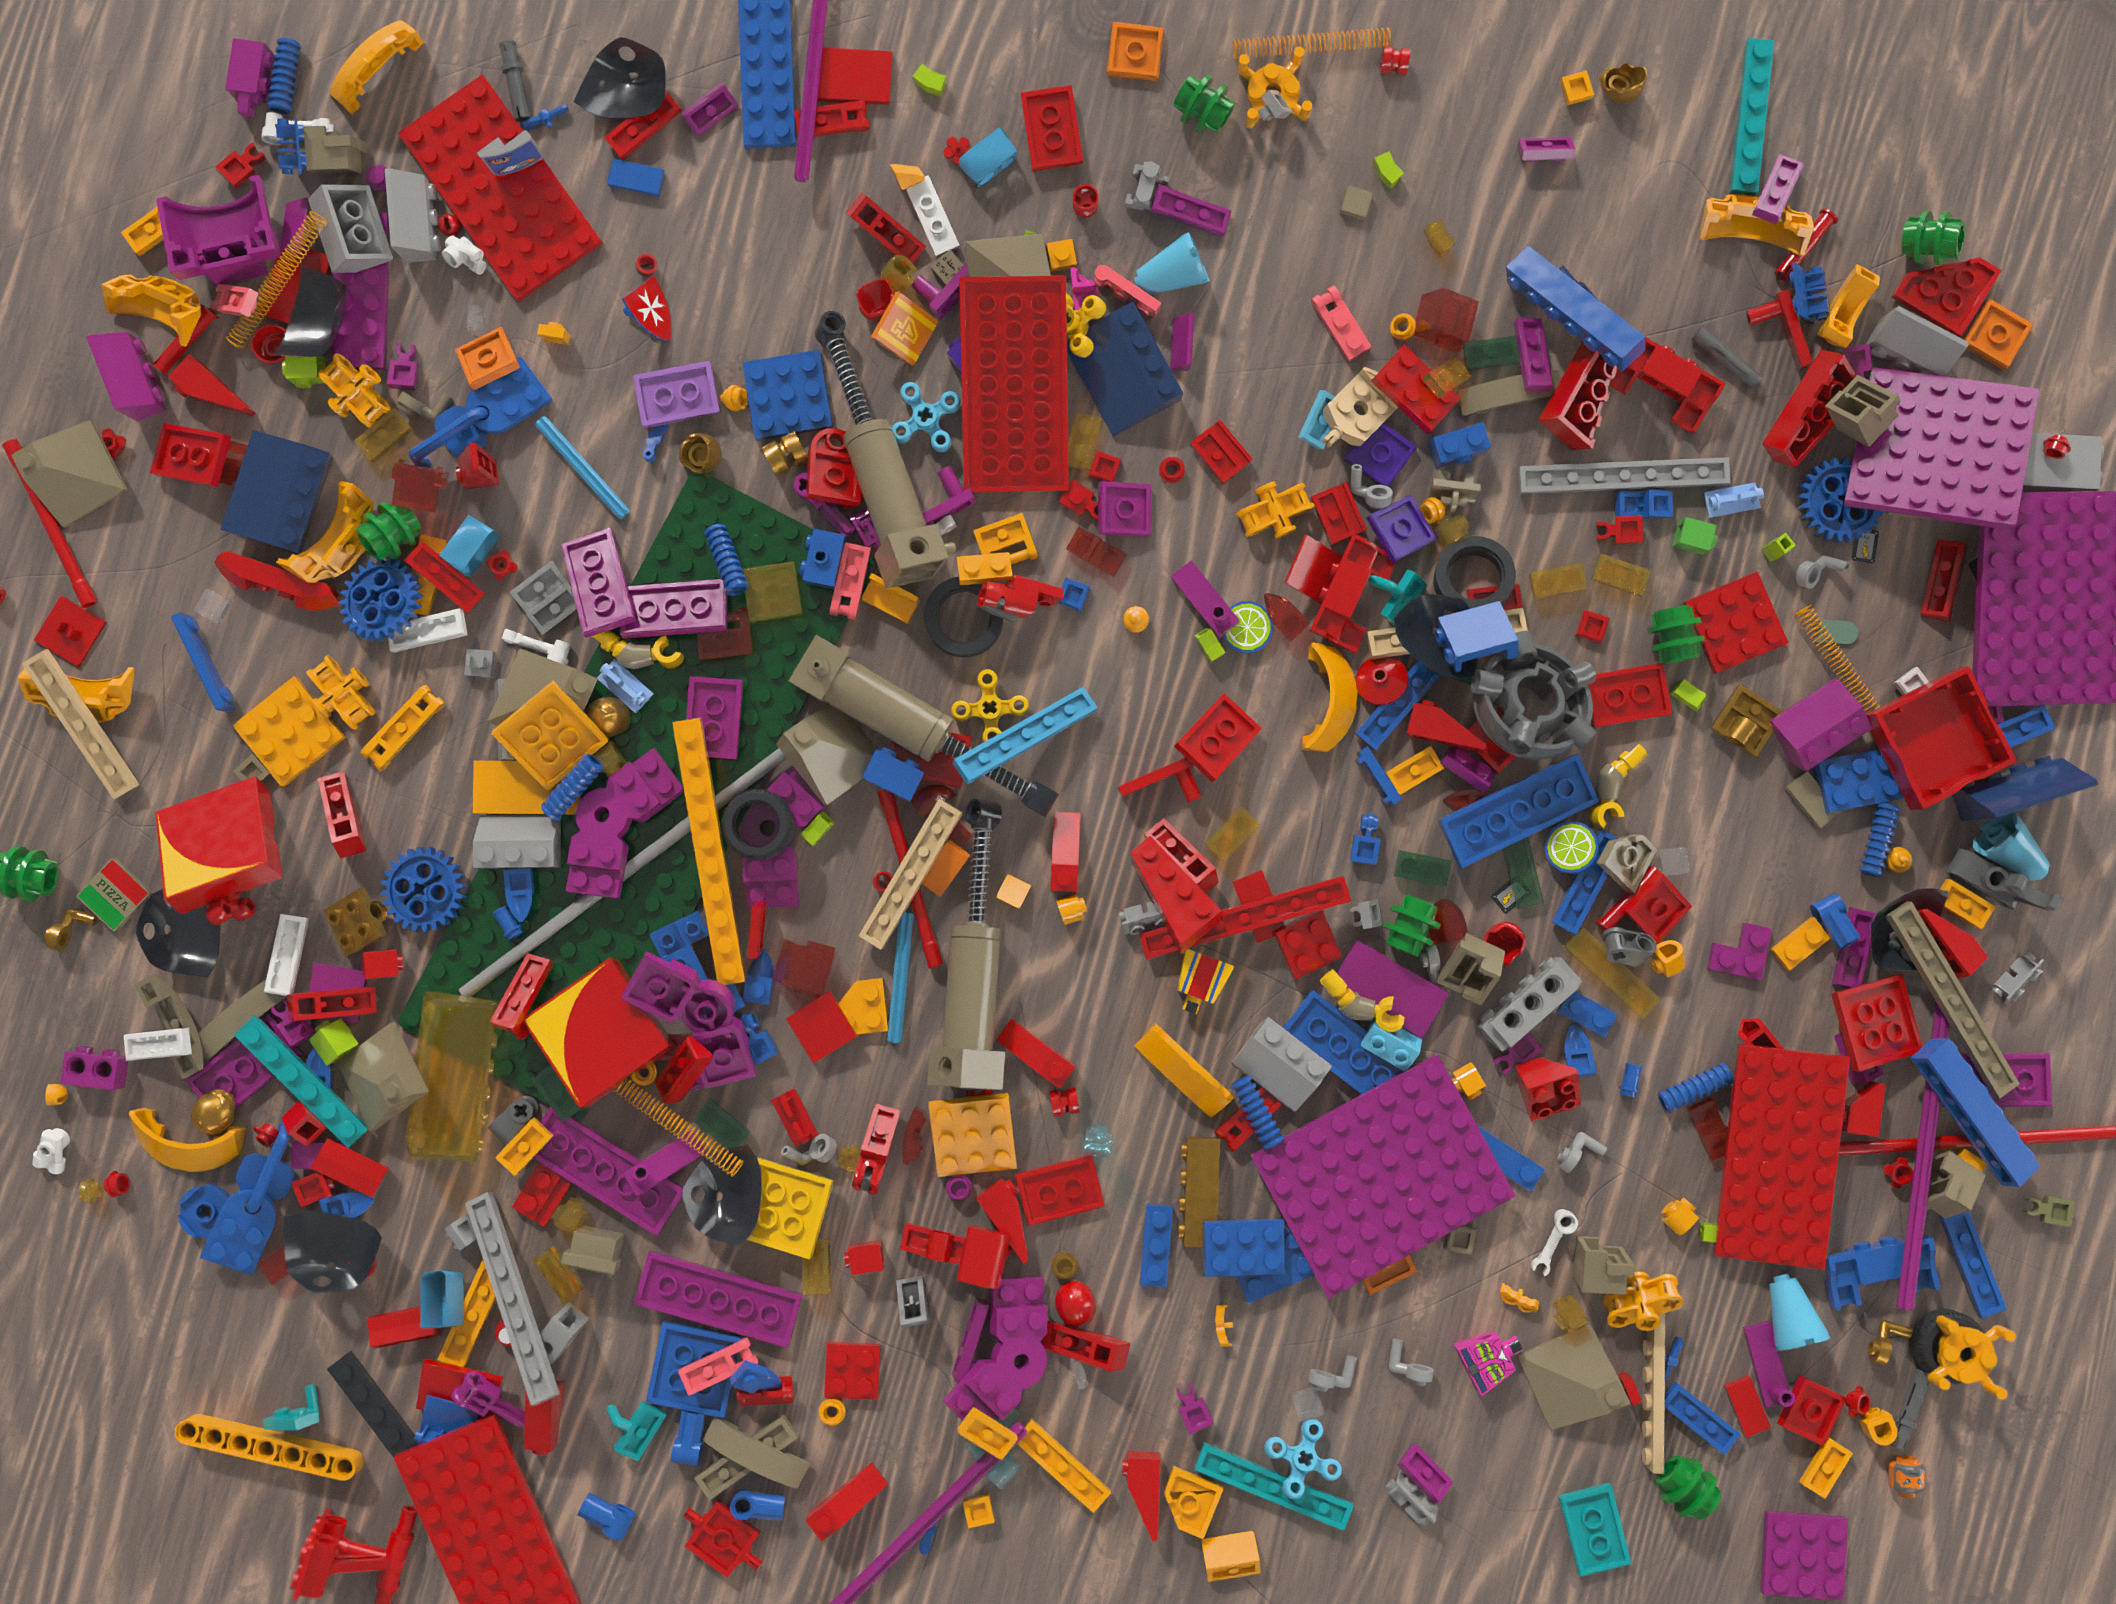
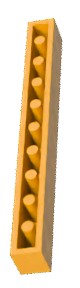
[673,717,746,985]

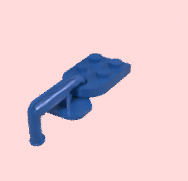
[409,357,553,471]
[200,1122,295,1275]

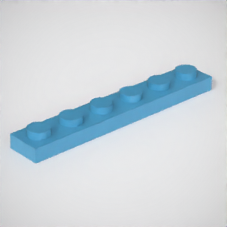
[953,687,1098,785]

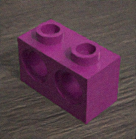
[60,1046,129,1090]

